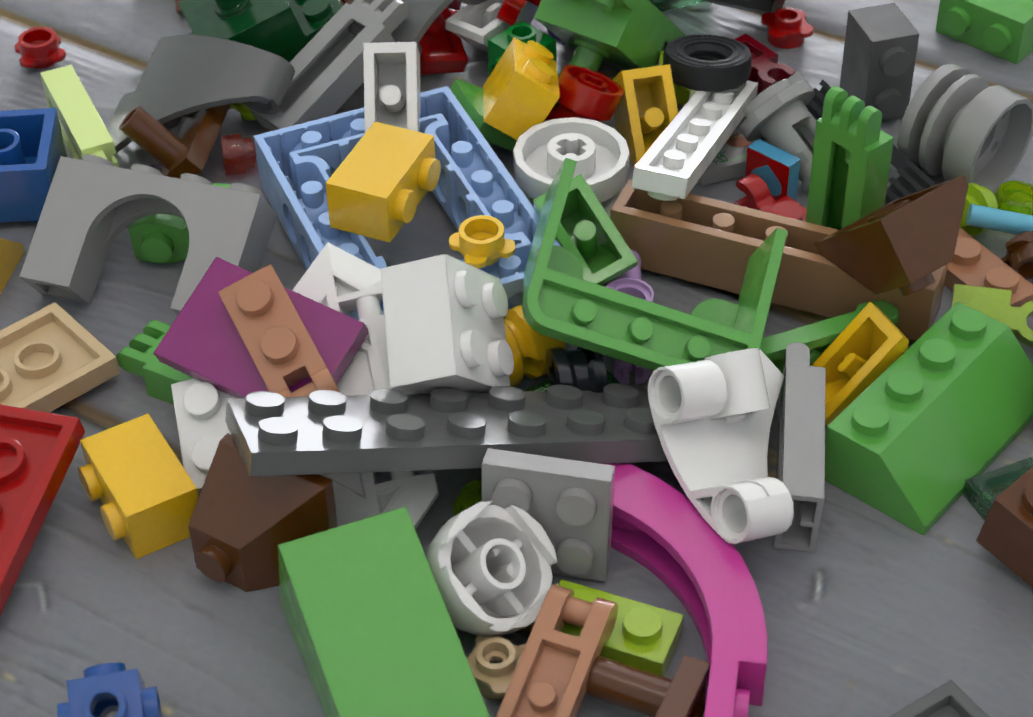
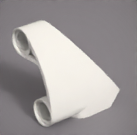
[648,348,794,544]

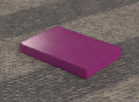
[154,257,369,398]

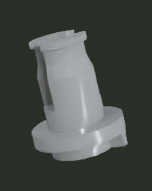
[740,71,816,193]

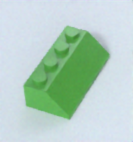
[825,302,1033,536]

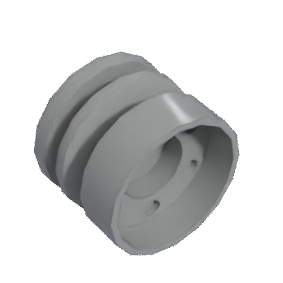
[897,64,1033,193]

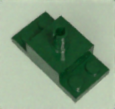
[152,0,342,117]

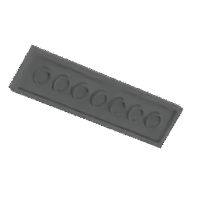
[225,383,668,477]

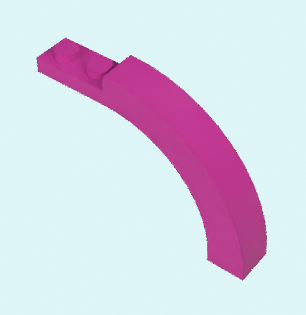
[605,463,767,717]

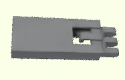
[248,0,409,131]
[774,342,826,552]

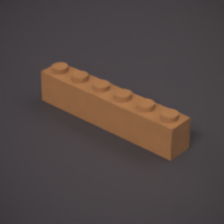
[610,179,948,340]

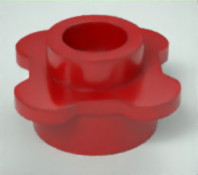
[761,7,814,49]
[14,27,66,69]

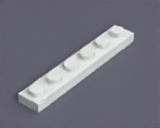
[631,81,758,201]

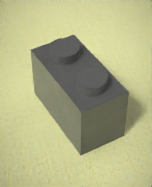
[840,3,919,122]

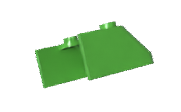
[522,158,788,371]

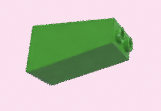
[278,506,490,717]

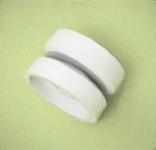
[513,117,630,217]

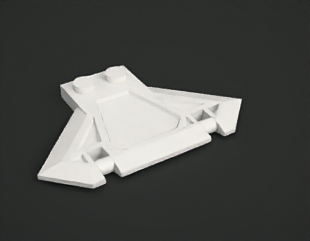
[171,242,439,530]

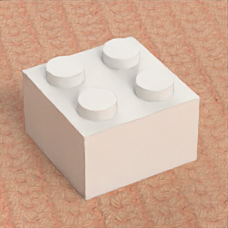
[380,254,514,394]

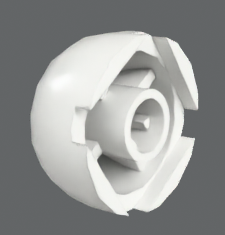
[427,501,558,637]

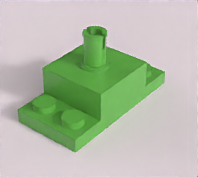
[534,0,686,72]

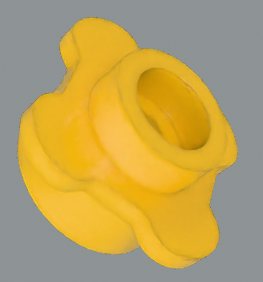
[449,215,516,269]

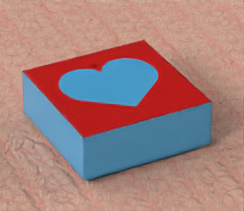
[745,139,801,201]

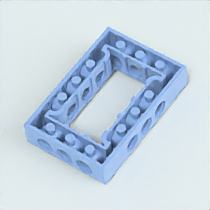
[254,86,561,320]

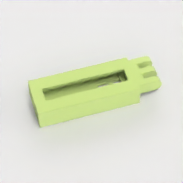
[40,65,119,167]

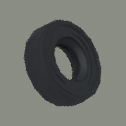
[663,34,752,91]

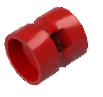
[544,65,624,124]

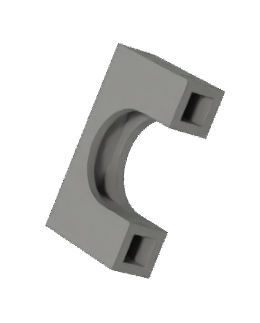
[19,154,277,315]

